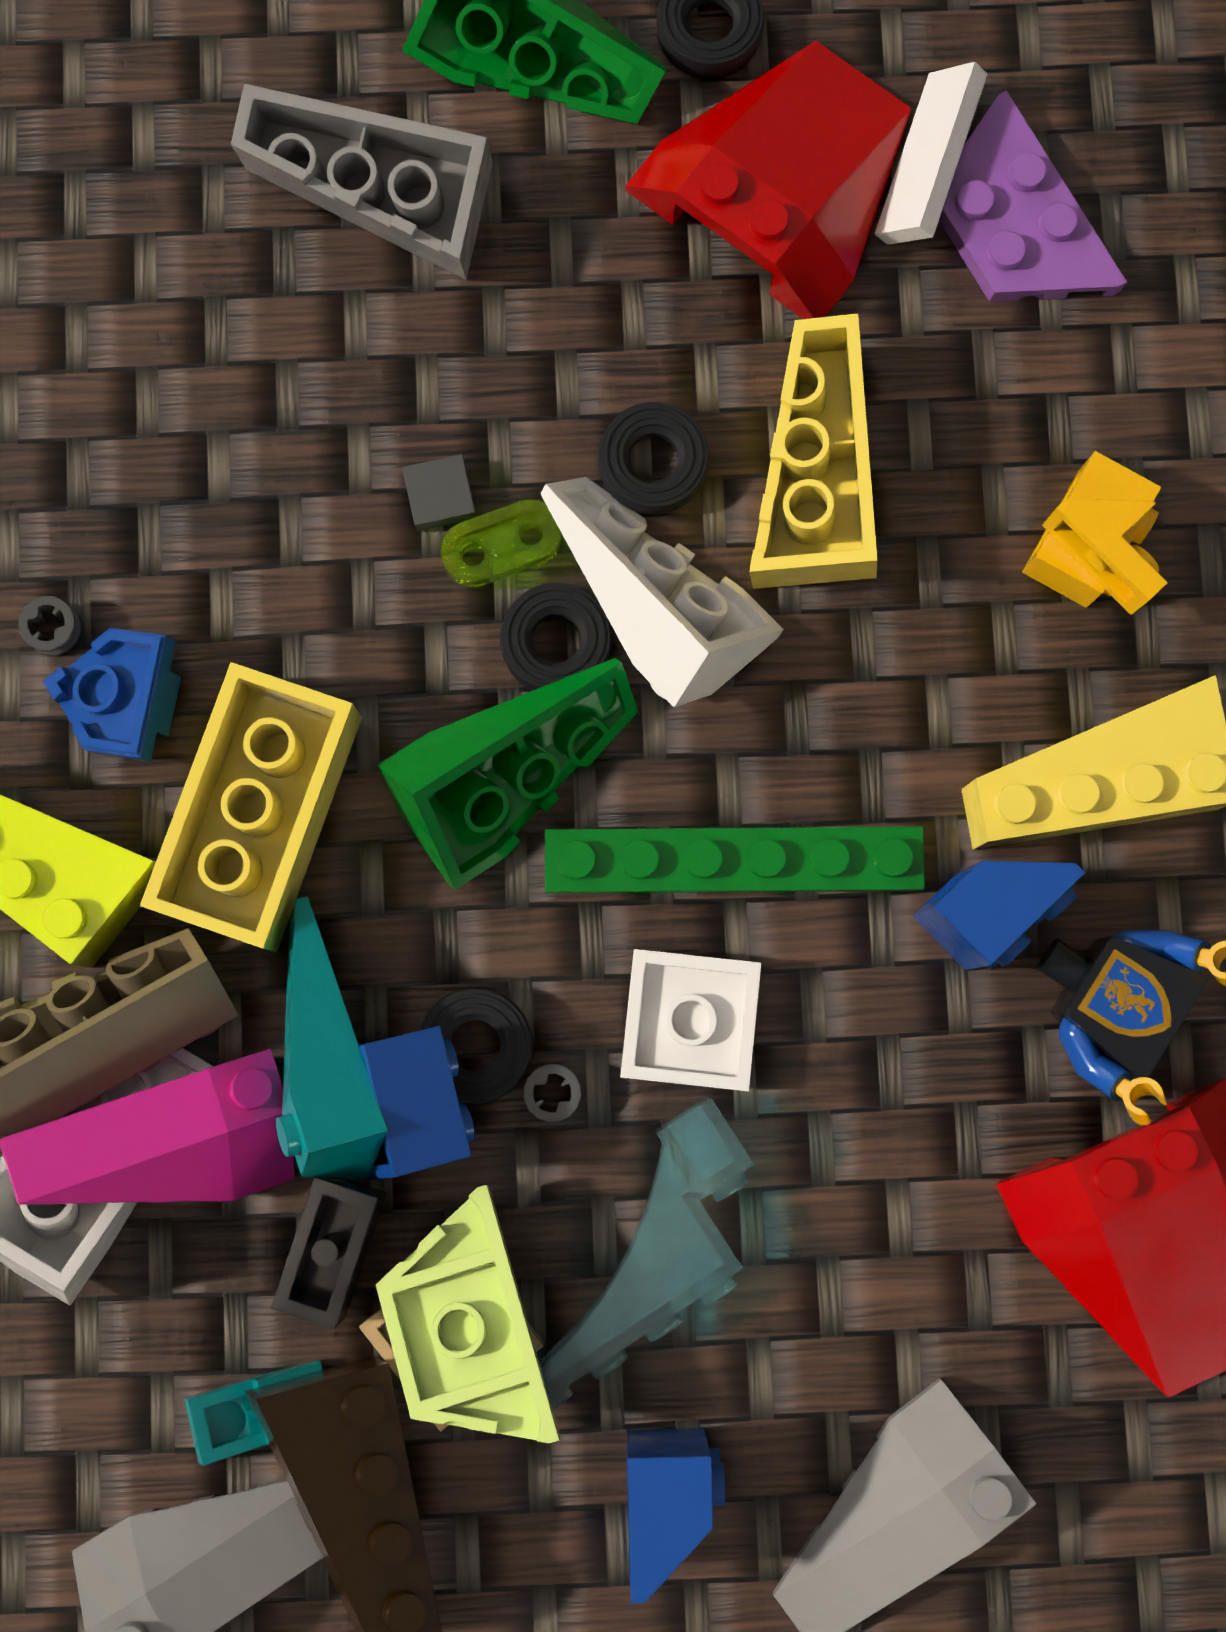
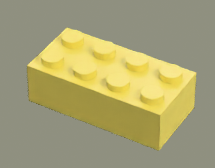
[140,662,362,953]

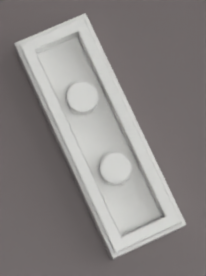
[875,62,988,245]

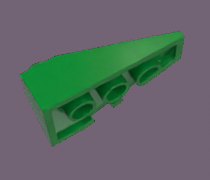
[402,0,667,124]
[377,658,638,890]

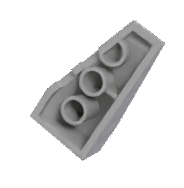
[773,1378,1036,1632]

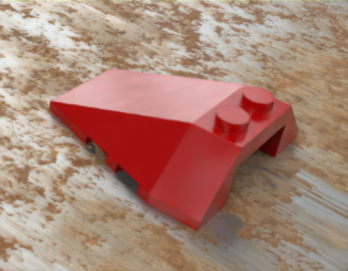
[625,41,912,319]
[994,1078,1226,1398]

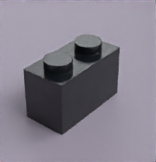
[271,1177,387,1329]

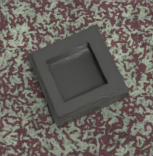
[402,454,476,531]

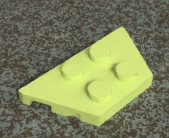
[376,1185,561,1443]

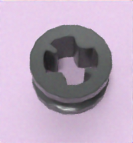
[18,596,83,657]
[524,1064,581,1122]

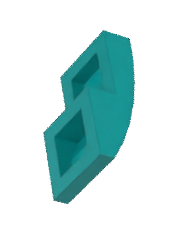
[184,1360,322,1466]

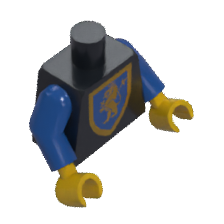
[1037,930,1226,1125]

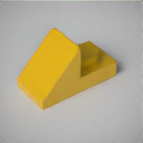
[1042,498,1168,615]

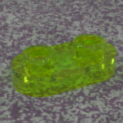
[441,499,562,587]

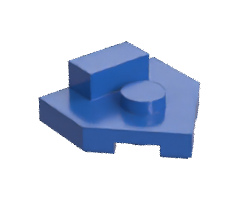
[42,628,181,762]

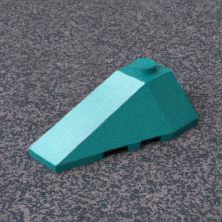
[276,896,388,1181]

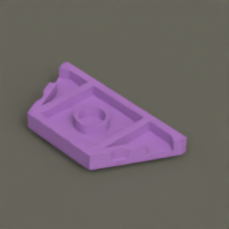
[939,90,1127,302]

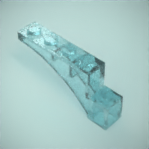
[539,1096,755,1410]

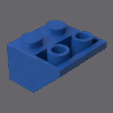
[913,861,1085,970]

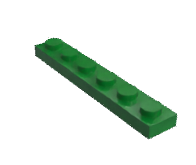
[545,827,925,894]

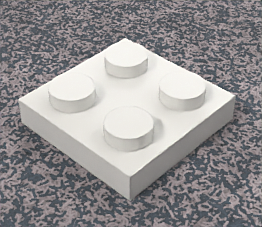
[620,949,761,1091]

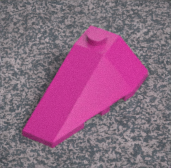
[0,1048,295,1205]

